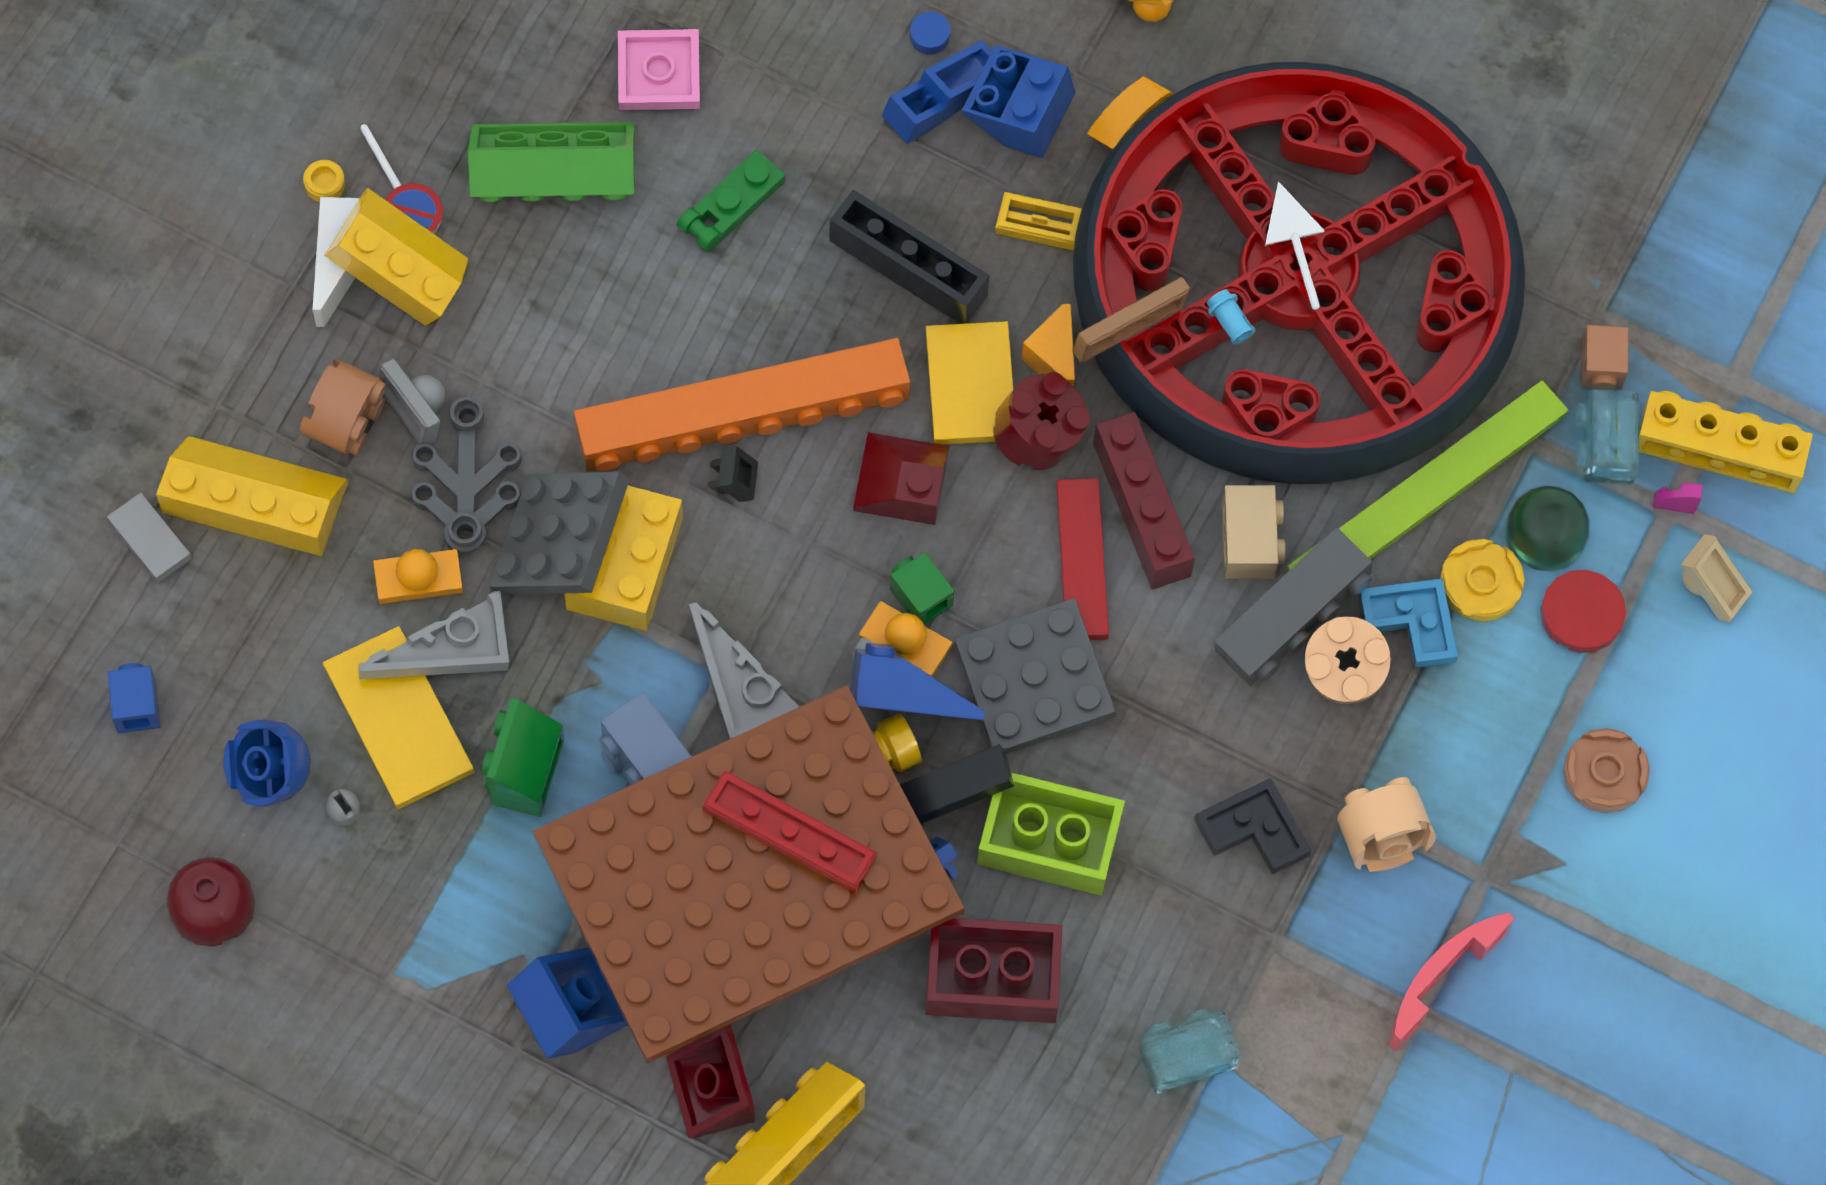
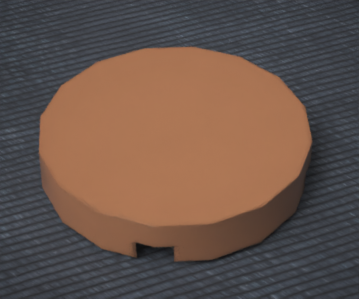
[1563,728,1650,813]

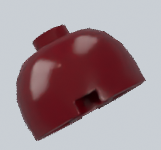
[167,857,255,947]

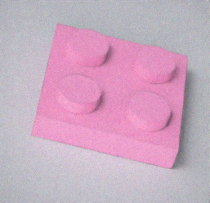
[618,29,700,110]

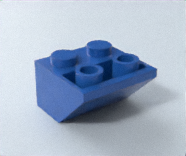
[962,45,1076,158]

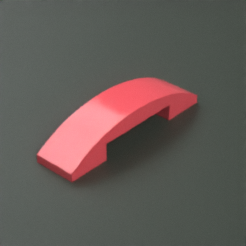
[1389,913,1515,1051]

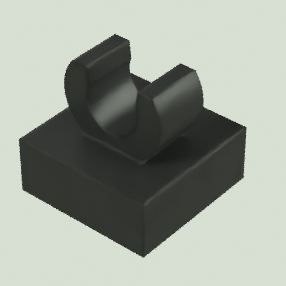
[708,446,758,502]

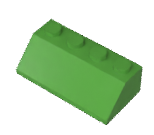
[468,122,635,202]

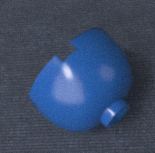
[223,719,311,807]

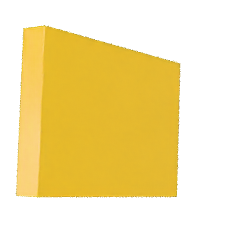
[925,321,1013,445]

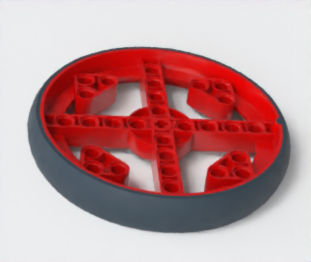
[1073,62,1525,484]

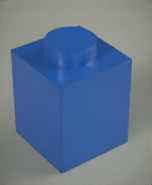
[107,663,161,733]

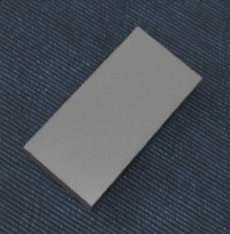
[107,493,192,583]

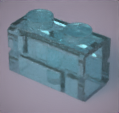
[1576,389,1639,484]
[1139,1008,1241,1094]

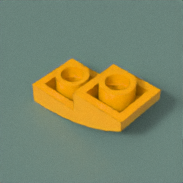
[1087,76,1174,150]

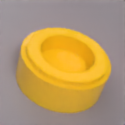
[303,160,345,202]

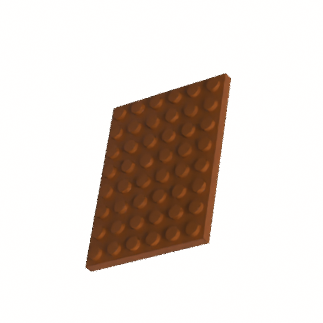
[533,685,965,1064]

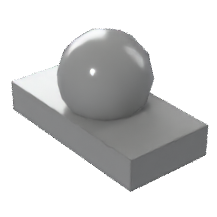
[379,359,446,444]

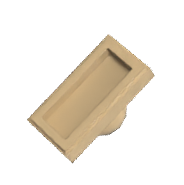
[1681,534,1753,623]

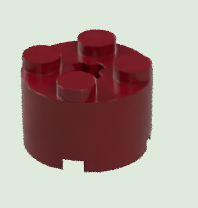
[993,372,1090,470]

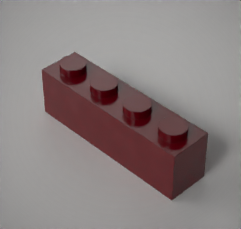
[1093,412,1195,590]

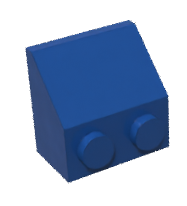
[507,947,627,1059]

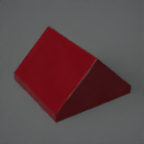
[666,1024,755,1139]

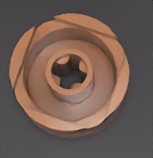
[300,358,386,456]

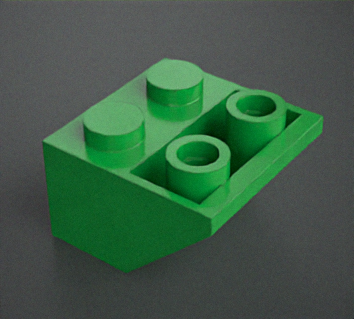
[481,698,565,817]

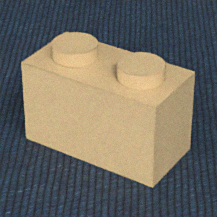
[1222,485,1285,579]

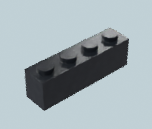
[829,190,990,324]

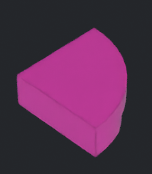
[1653,483,1703,514]

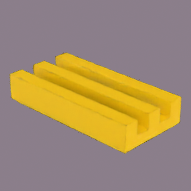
[995,192,1082,251]

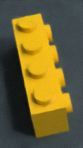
[1633,391,1813,494]

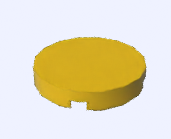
[1440,539,1525,622]

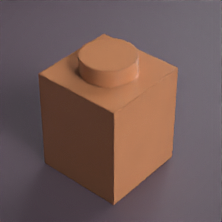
[1580,325,1628,392]

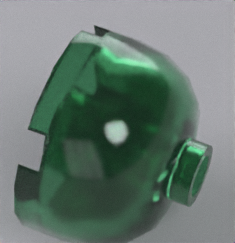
[1505,485,1590,572]

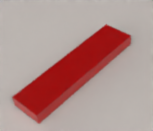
[1056,478,1109,640]
[702,770,877,893]

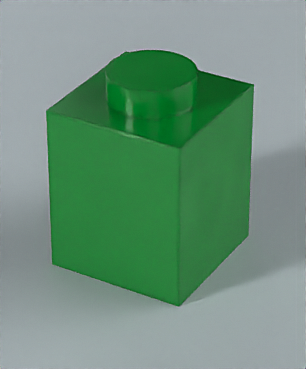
[890,552,954,625]

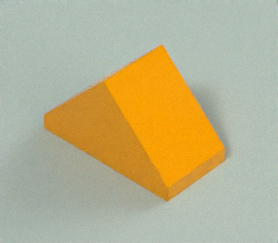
[1021,304,1075,387]

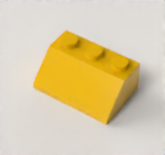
[324,188,469,326]

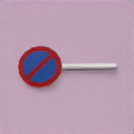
[360,124,443,233]

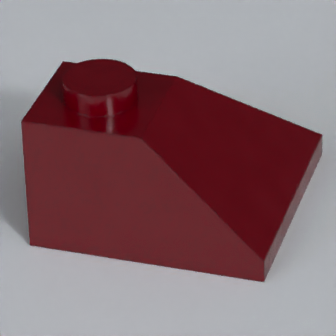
[853,432,950,525]

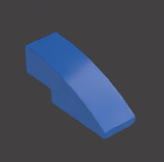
[882,40,992,144]

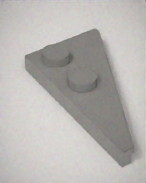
[358,591,509,679]
[689,602,802,739]

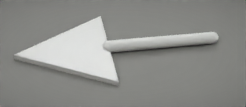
[1265,182,1325,310]

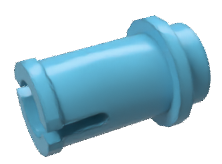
[1207,289,1256,345]

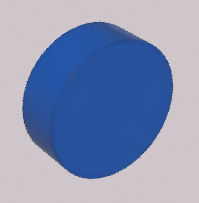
[910,12,950,54]

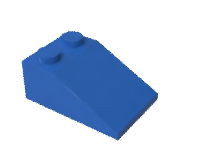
[850,642,985,720]

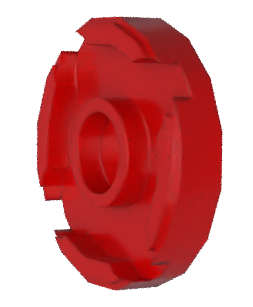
[1540,570,1626,653]

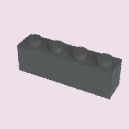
[1214,527,1372,687]

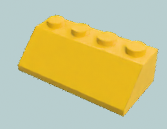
[156,436,348,557]
[704,1061,865,1185]

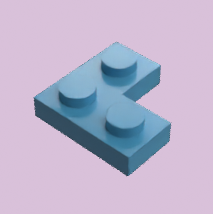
[1358,578,1458,668]

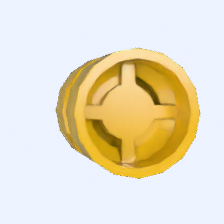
[871,713,922,773]

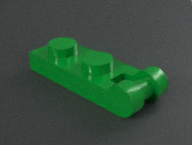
[676,149,786,252]

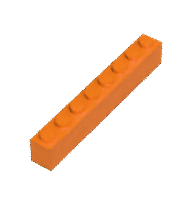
[574,338,910,472]

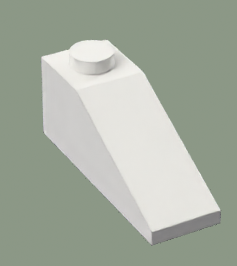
[312,197,360,327]

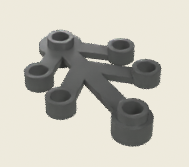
[411,396,522,554]

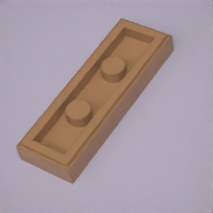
[1072,277,1190,362]

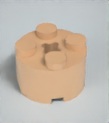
[1305,617,1391,704]
[1337,777,1436,872]

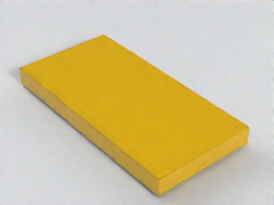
[322,626,474,810]

